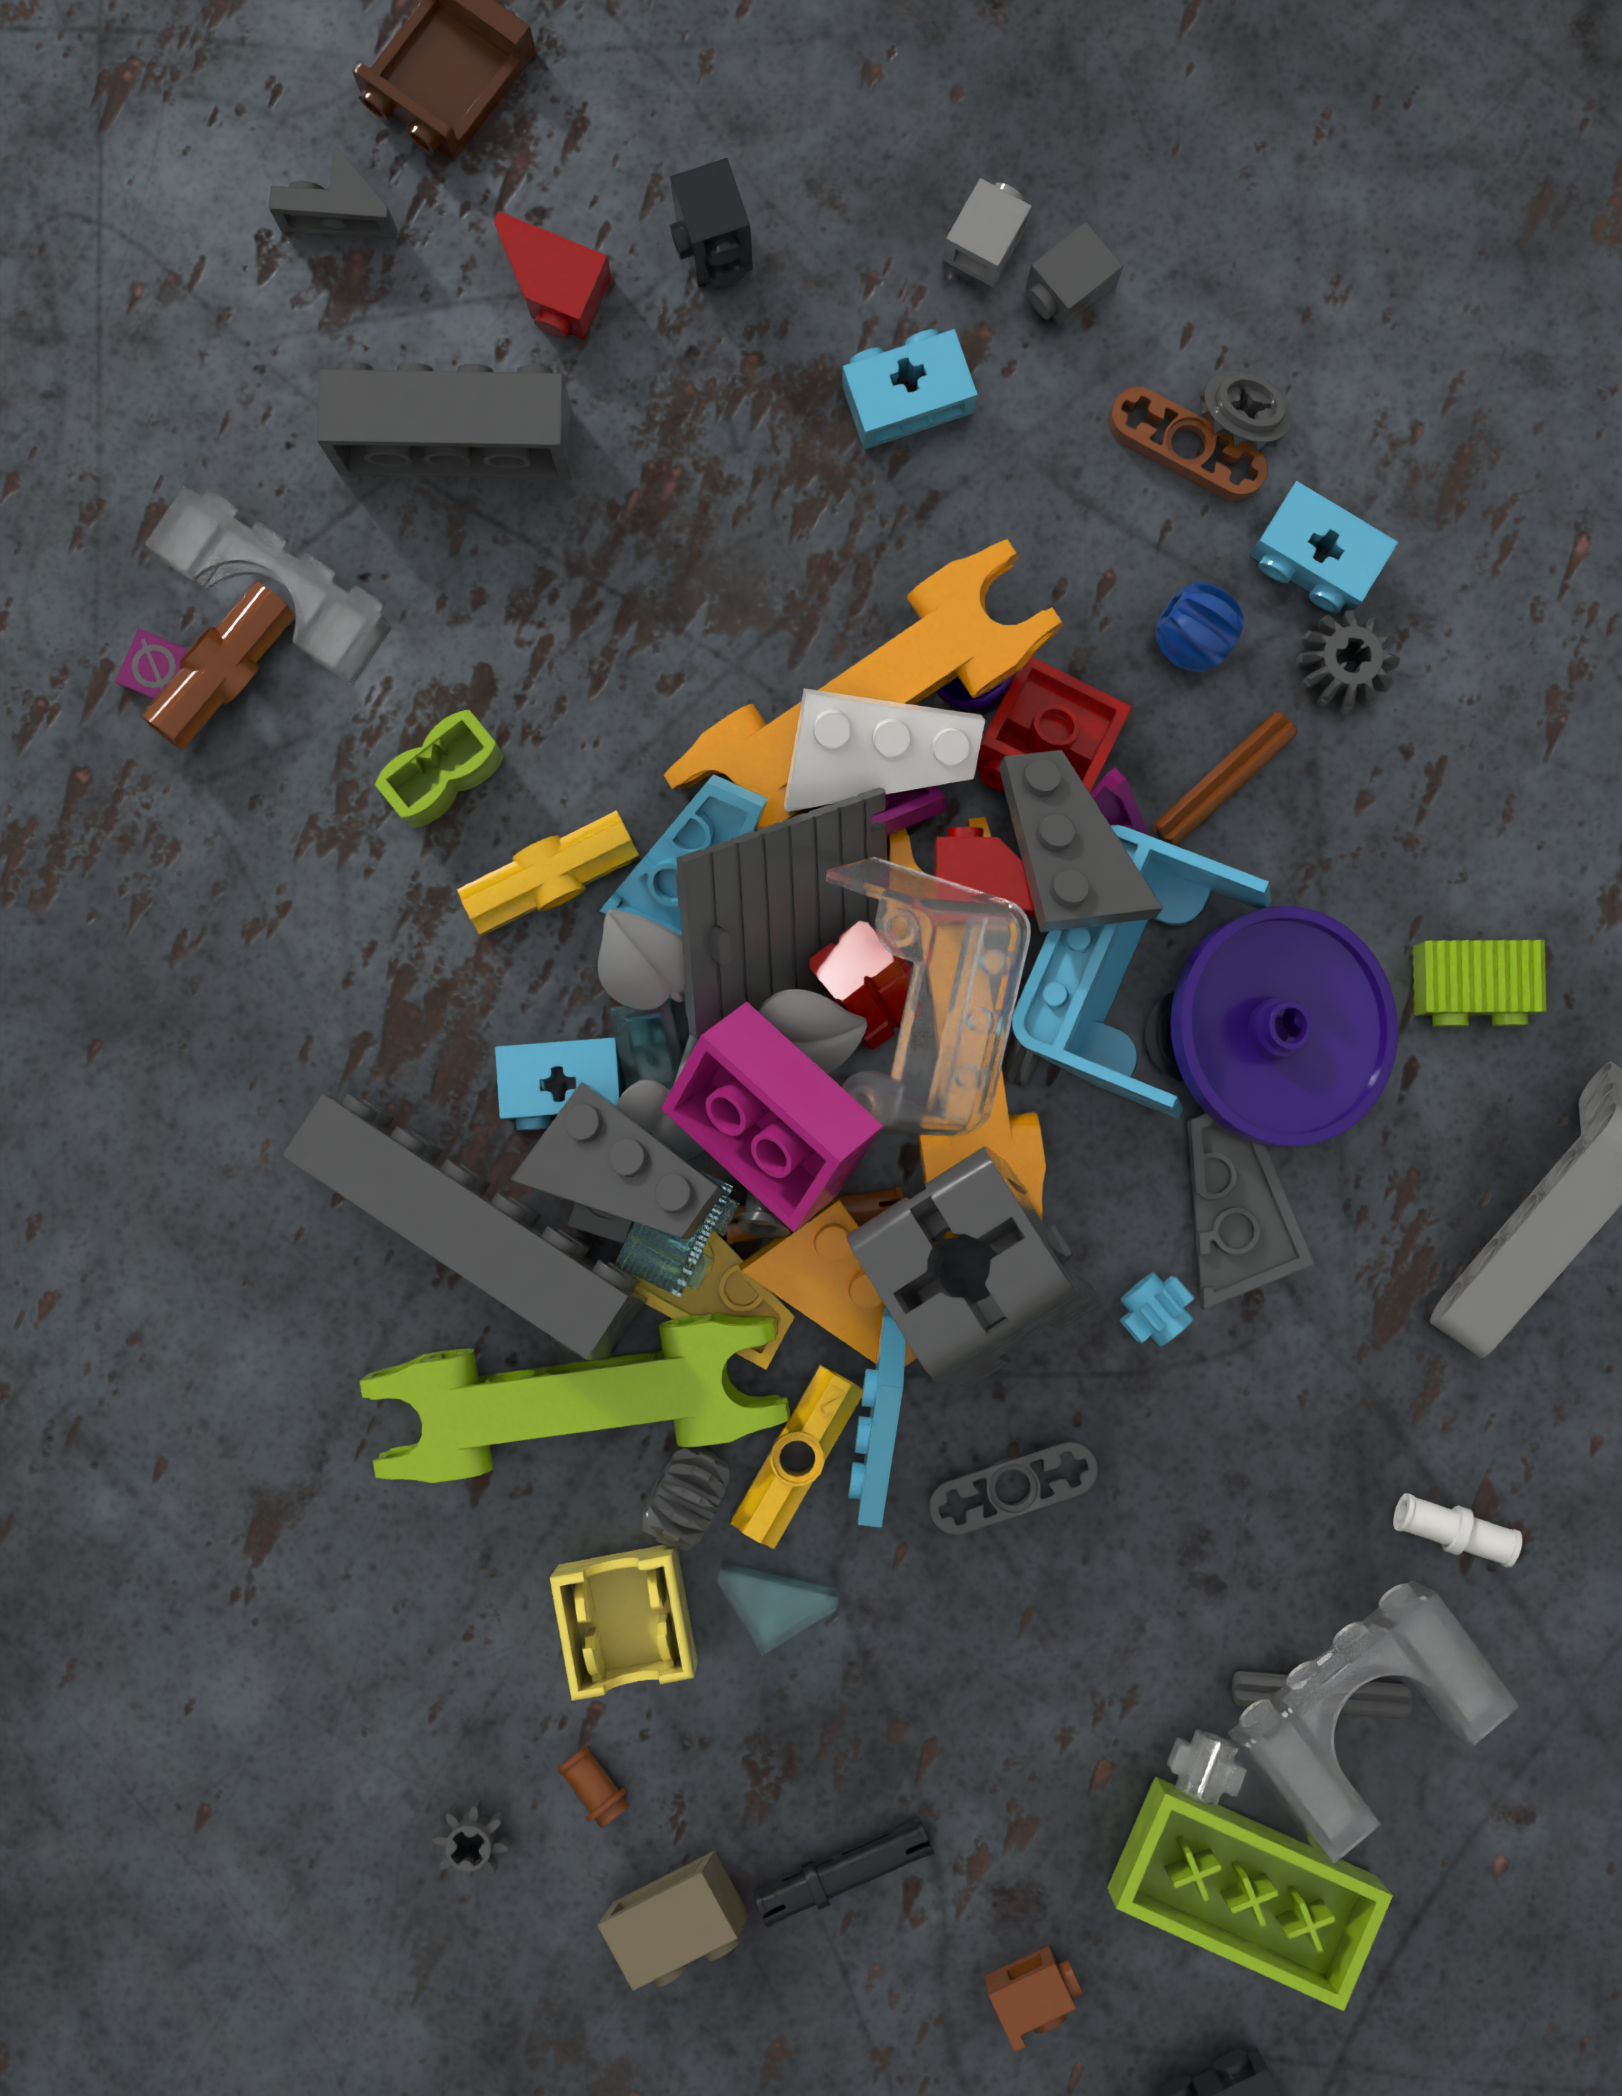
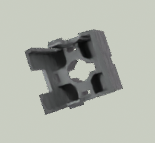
[846,1146,1101,1388]

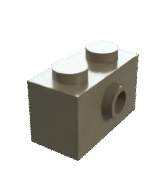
[597,1850,749,1991]

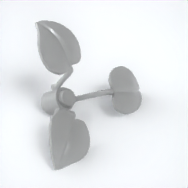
[598,909,867,1160]

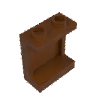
[352,0,536,161]

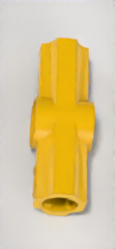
[457,810,641,936]
[729,1364,863,1549]

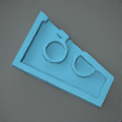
[599,774,769,936]
[848,1307,906,1528]

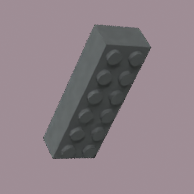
[282,1093,648,1360]

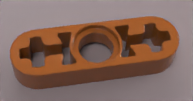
[1108,387,1268,502]

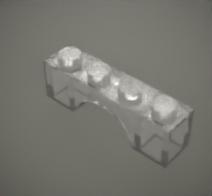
[144,486,392,686]

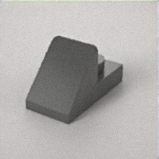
[269,146,397,240]

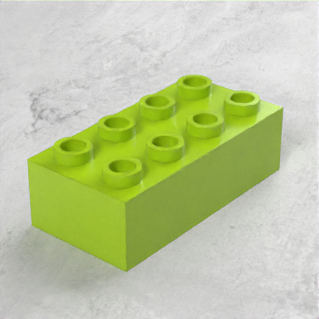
[1107,1776,1393,2011]

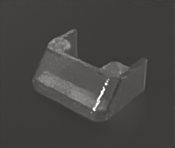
[825,857,1031,1136]

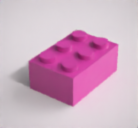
[661,1002,884,1233]

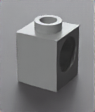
[943,178,1032,288]

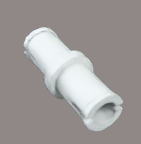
[1393,1493,1522,1567]

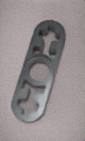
[928,1439,1098,1535]

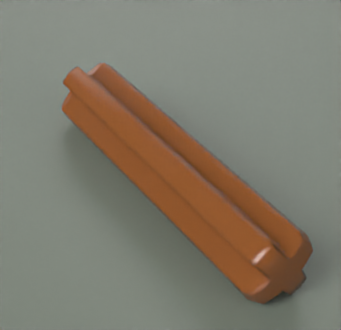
[1153,711,1298,846]

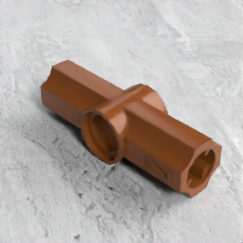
[140,581,296,750]

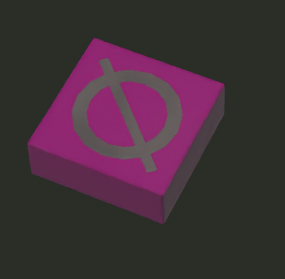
[115,628,189,699]

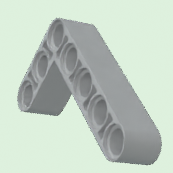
[1430,1061,1622,1358]

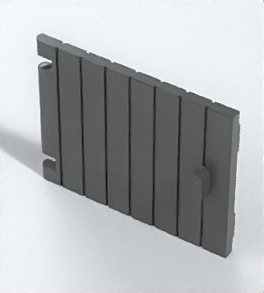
[676,787,889,1039]

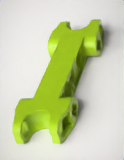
[360,1312,790,1483]

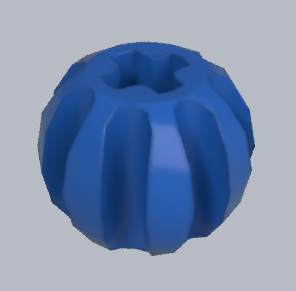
[1155,582,1244,672]

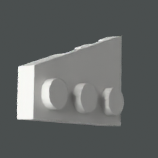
[783,688,985,812]

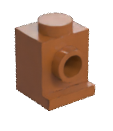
[984,1945,1084,2052]

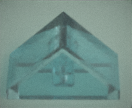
[610,998,683,1091]
[717,1561,839,1656]

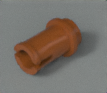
[557,1745,630,1828]

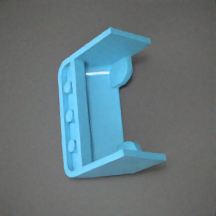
[1012,825,1272,1120]

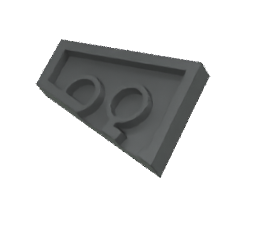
[999,750,1163,932]
[510,1082,726,1240]
[1187,1113,1315,1310]

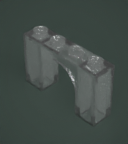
[1228,1580,1519,1864]

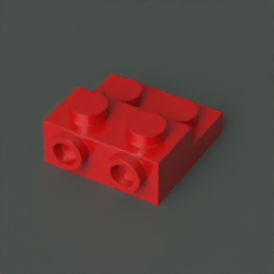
[976,657,1132,793]

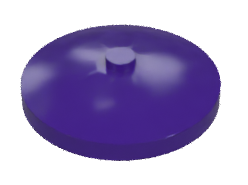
[1170,906,1398,1147]

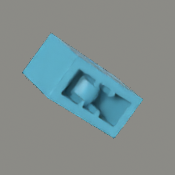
[842,329,978,450]
[1249,481,1398,614]
[495,1038,623,1131]

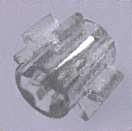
[1167,1729,1247,1806]

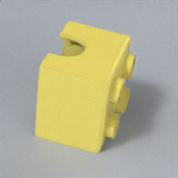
[550,1545,698,1701]

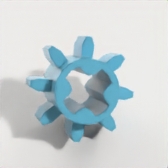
[1119,1272,1194,1347]

